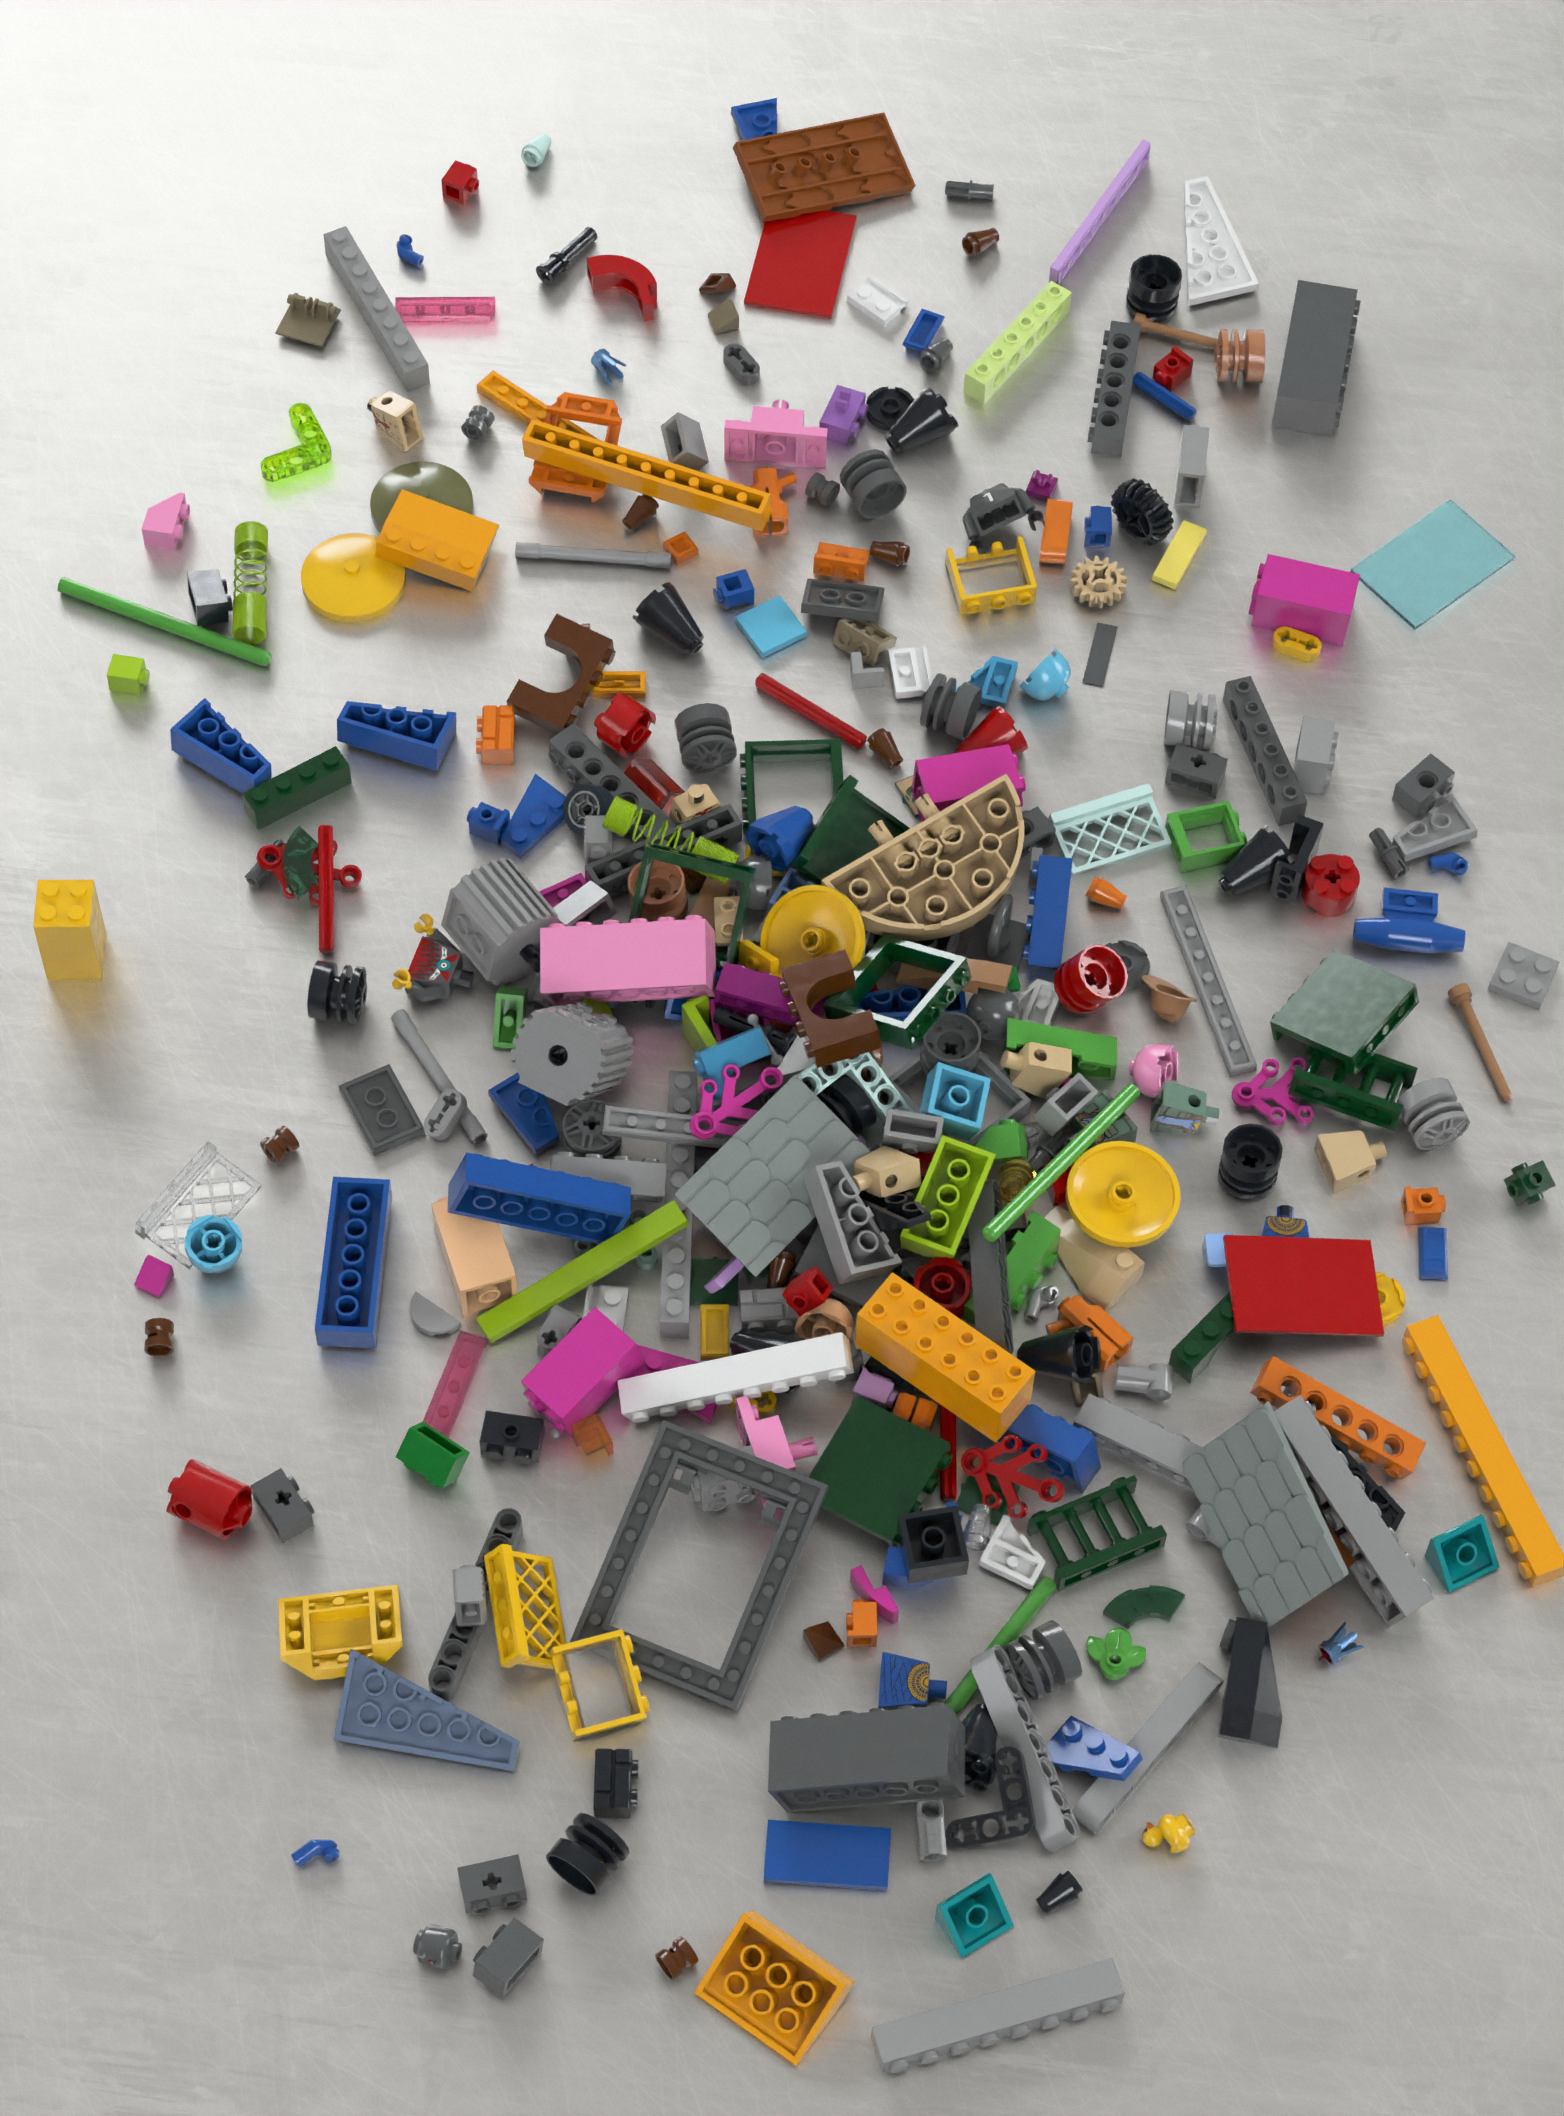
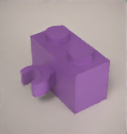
[819,385,868,446]

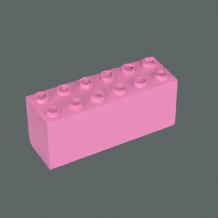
[540,915,716,1006]

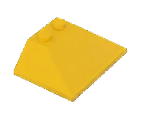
[278,1585,403,1680]

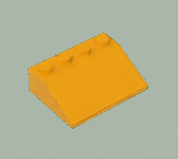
[375,489,499,592]
[694,1910,855,2066]

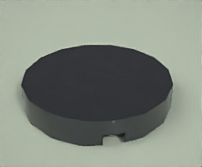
[866,387,914,431]

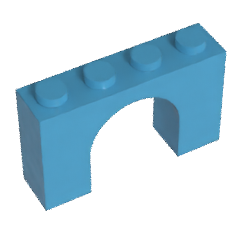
[692,1028,771,1121]

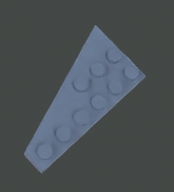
[333,1649,520,1772]

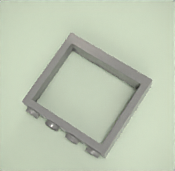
[880,1051,1031,1146]

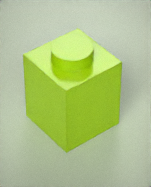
[107,654,150,695]

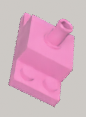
[724,399,828,469]
[736,1395,818,1521]

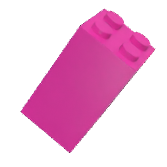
[1248,554,1360,646]
[911,744,1026,822]
[521,1307,644,1437]

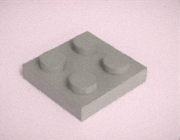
[1488,942,1560,1009]

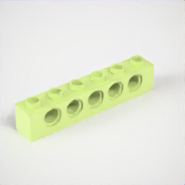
[963,281,1072,404]

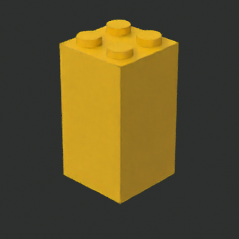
[33,880,106,980]

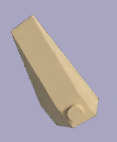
[1044,1205,1145,1312]

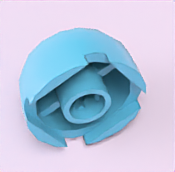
[1019,648,1071,701]
[185,1215,242,1273]

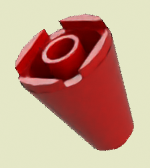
[953,706,1028,755]

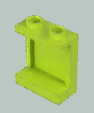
[682,994,735,1075]

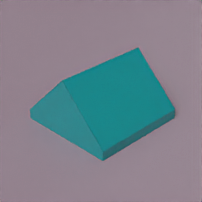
[1424,1514,1500,1592]
[935,1873,1014,1957]

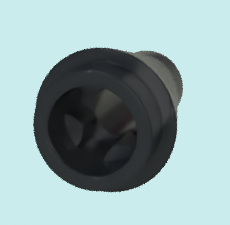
[1035,1871,1083,1915]

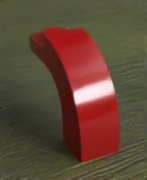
[586,255,657,322]

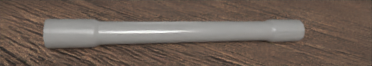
[515,542,671,568]
[391,1009,488,1145]

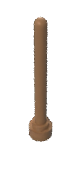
[1133,312,1217,349]
[1448,983,1512,1102]

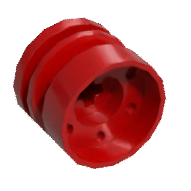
[1053,945,1128,1014]

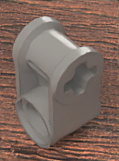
[537,1305,582,1360]

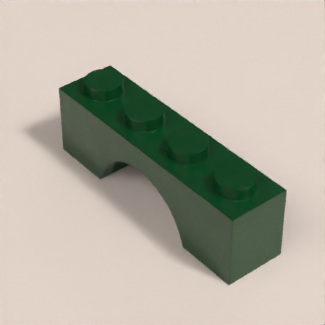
[1168,1291,1235,1384]

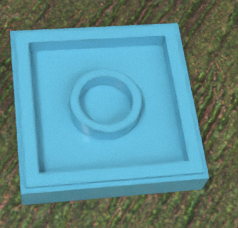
[735,595,807,658]

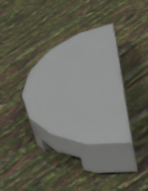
[410,1292,461,1336]

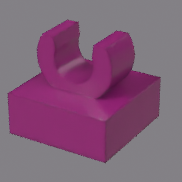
[1026,470,1058,503]

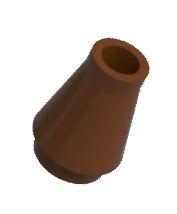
[962,228,999,256]
[622,494,659,531]
[870,541,910,567]
[867,728,903,769]
[766,1250,797,1288]

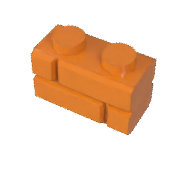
[476,705,515,765]

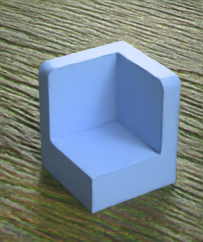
[1202,1233,1233,1267]

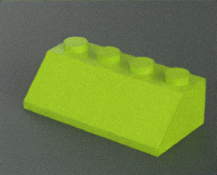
[900,1135,996,1257]

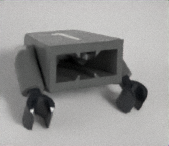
[963,483,1045,554]

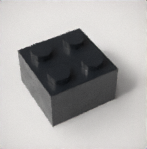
[897,1505,969,1584]

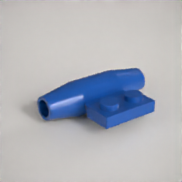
[1353,888,1465,954]

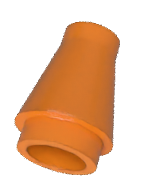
[1085,877,1127,910]

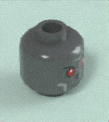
[413,1924,462,1970]

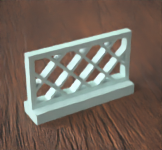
[1048,783,1172,877]

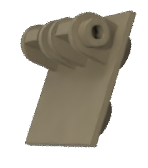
[275,292,341,347]

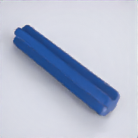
[1132,372,1197,421]

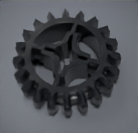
[1111,478,1174,546]

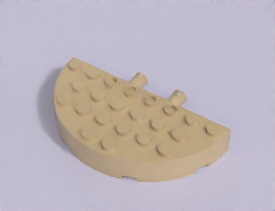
[821,774,1024,941]

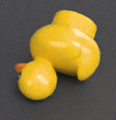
[1142,1812,1196,1853]

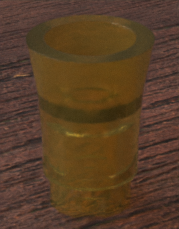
[998,1159,1037,1203]

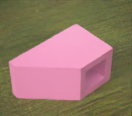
[142,493,190,550]

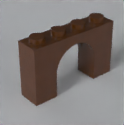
[507,613,616,734]
[779,949,882,1068]

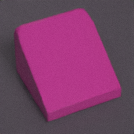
[134,1255,174,1298]

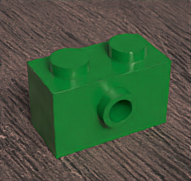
[396,1422,470,1488]

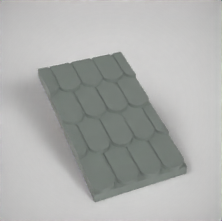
[674,1074,871,1277]
[1182,1401,1356,1628]

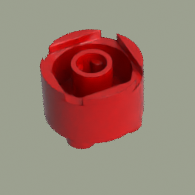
[594,693,656,757]
[1301,854,1360,917]
[914,1257,972,1319]

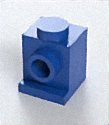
[1084,506,1112,547]
[713,569,754,609]
[467,802,510,846]

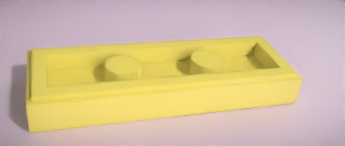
[1152,520,1207,590]

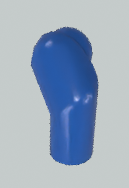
[396,234,424,267]
[1428,852,1469,875]
[291,1839,340,1867]

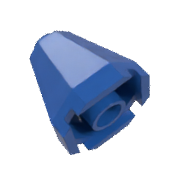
[745,806,814,873]

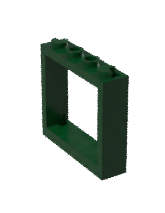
[740,739,843,839]
[628,842,756,970]
[823,934,972,1050]

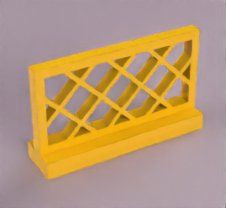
[484,1544,570,1670]

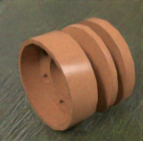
[1214,329,1265,383]
[628,860,688,922]

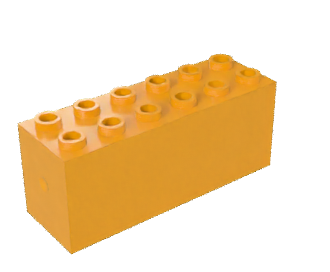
[855,1272,1036,1443]

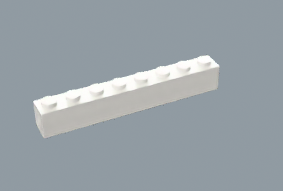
[617,1332,854,1423]

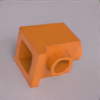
[1401,1186,1446,1225]
[846,1599,878,1647]

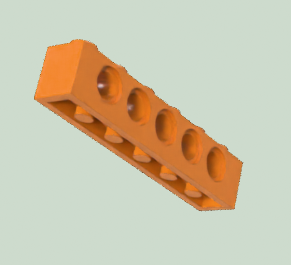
[1250,1356,1426,1479]

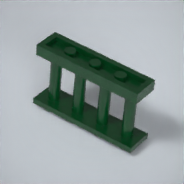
[1288,1045,1418,1131]
[1027,1475,1167,1592]

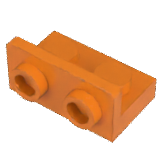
[813,542,870,581]

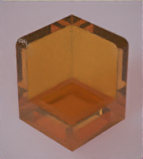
[571,1413,613,1456]

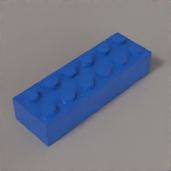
[447,1152,631,1244]
[315,1177,392,1348]

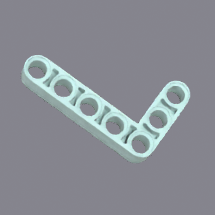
[797,1052,914,1126]

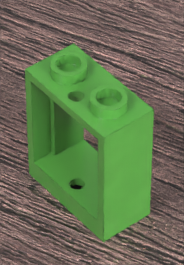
[1165,801,1247,872]

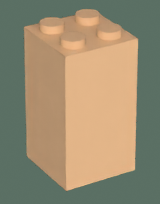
[431,1197,518,1318]

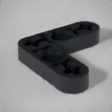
[946,1746,1036,1848]

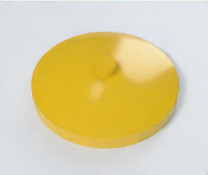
[301,533,406,623]
[760,885,865,978]
[1065,1141,1180,1248]

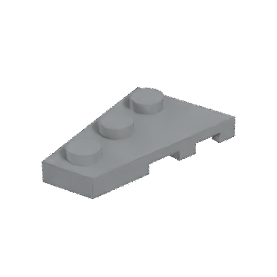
[1392,794,1478,862]

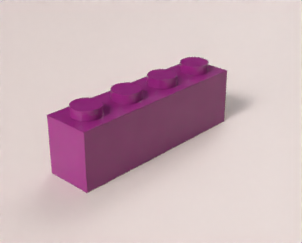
[714,962,831,1027]

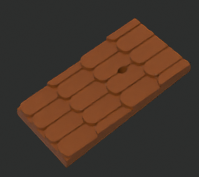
[733,112,916,222]

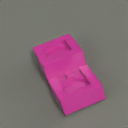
[850,1565,899,1624]

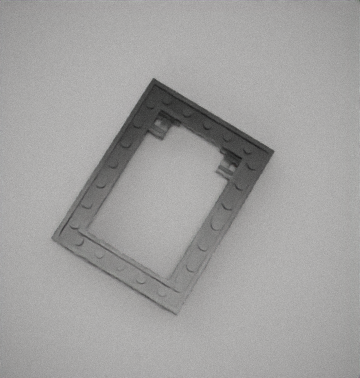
[570,1420,829,1711]

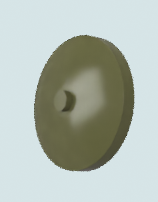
[370,462,474,533]

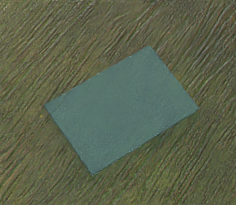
[1350,499,1515,630]

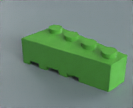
[1003,1018,1117,1080]
[963,1211,1061,1325]

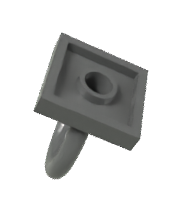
[964,894,1031,972]

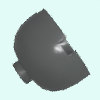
[729,856,772,911]
[967,988,1023,1041]

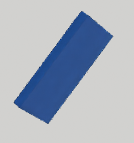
[763,1820,891,1891]

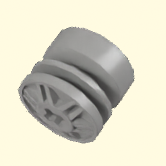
[1164,690,1218,750]
[1397,1077,1470,1150]

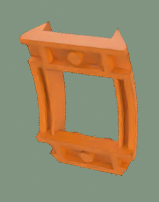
[529,392,622,504]

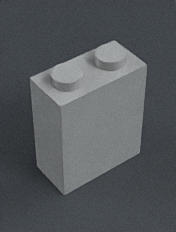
[1174,425,1210,508]

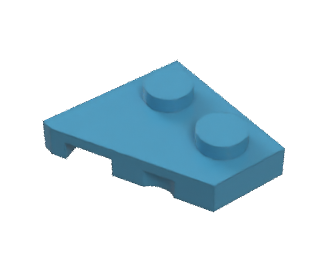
[956,656,1018,709]

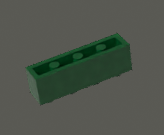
[242,746,352,830]

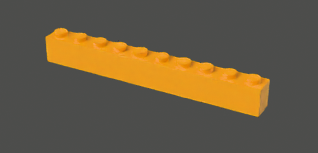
[522,419,772,531]
[1402,1315,1564,1588]

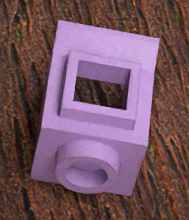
[852,1367,899,1410]

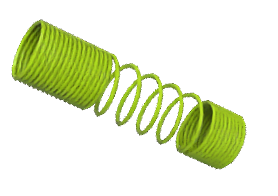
[232,521,268,645]
[602,796,739,885]

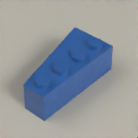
[170,698,272,793]
[1023,855,1073,969]
[998,1404,1101,1494]

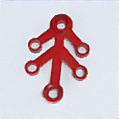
[256,832,362,906]
[961,1435,1064,1519]

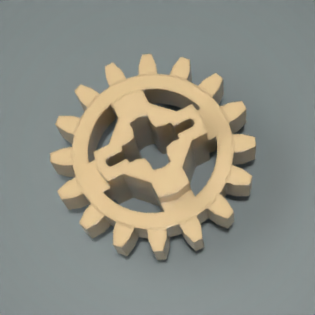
[1070,556,1127,608]

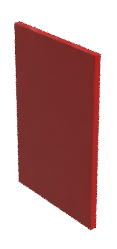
[744,211,857,318]
[1223,1235,1384,1337]

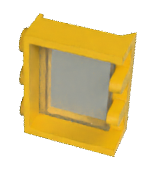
[945,536,1037,614]
[550,1629,650,1740]

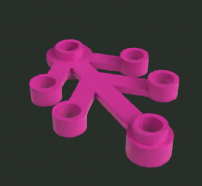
[1231,1057,1314,1126]
[689,1064,783,1140]

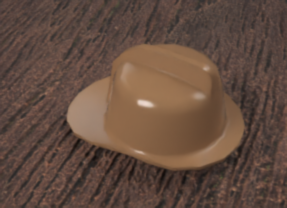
[1141,975,1197,1023]

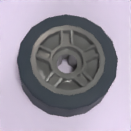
[563,784,614,835]

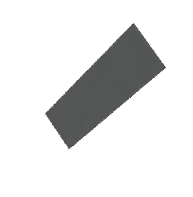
[1083,622,1118,686]

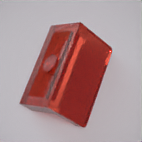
[624,758,685,810]

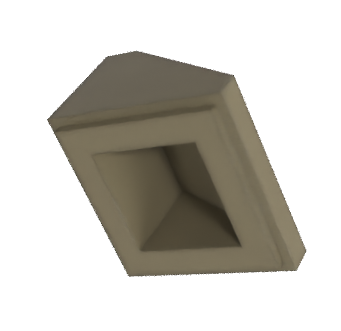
[708,299,739,334]
[1069,1371,1104,1406]

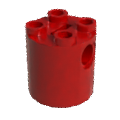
[166,1458,252,1540]

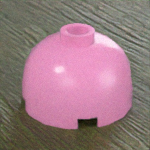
[1129,1043,1179,1099]

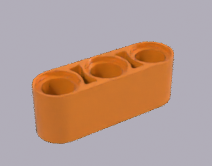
[1039,498,1073,565]

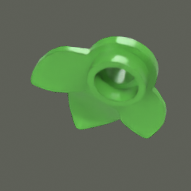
[1086,1627,1146,1680]

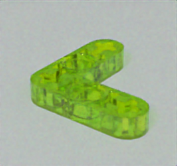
[260,403,332,482]

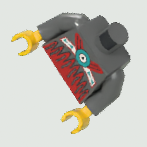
[392,914,474,1002]

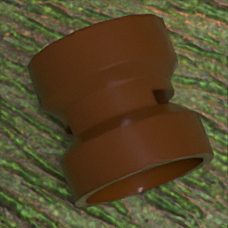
[260,1125,300,1164]
[144,1318,174,1357]
[655,1936,699,1980]

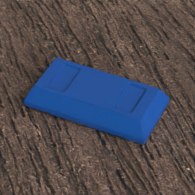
[902,309,945,353]
[1418,1227,1448,1280]

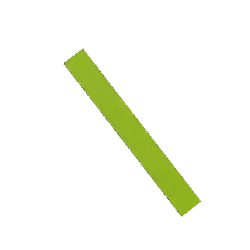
[476,1200,689,1344]

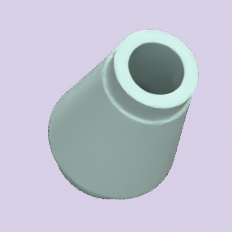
[521,134,552,167]

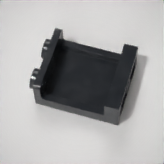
[1270,814,1324,903]

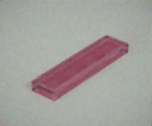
[395,297,496,322]
[423,1330,488,1438]

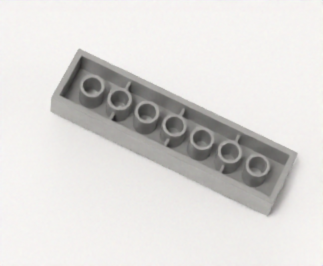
[1274,1395,1434,1628]

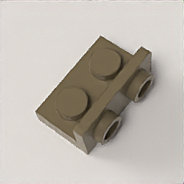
[833,618,897,666]

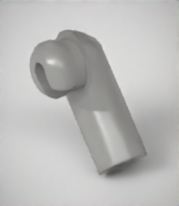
[1024,1285,1059,1322]

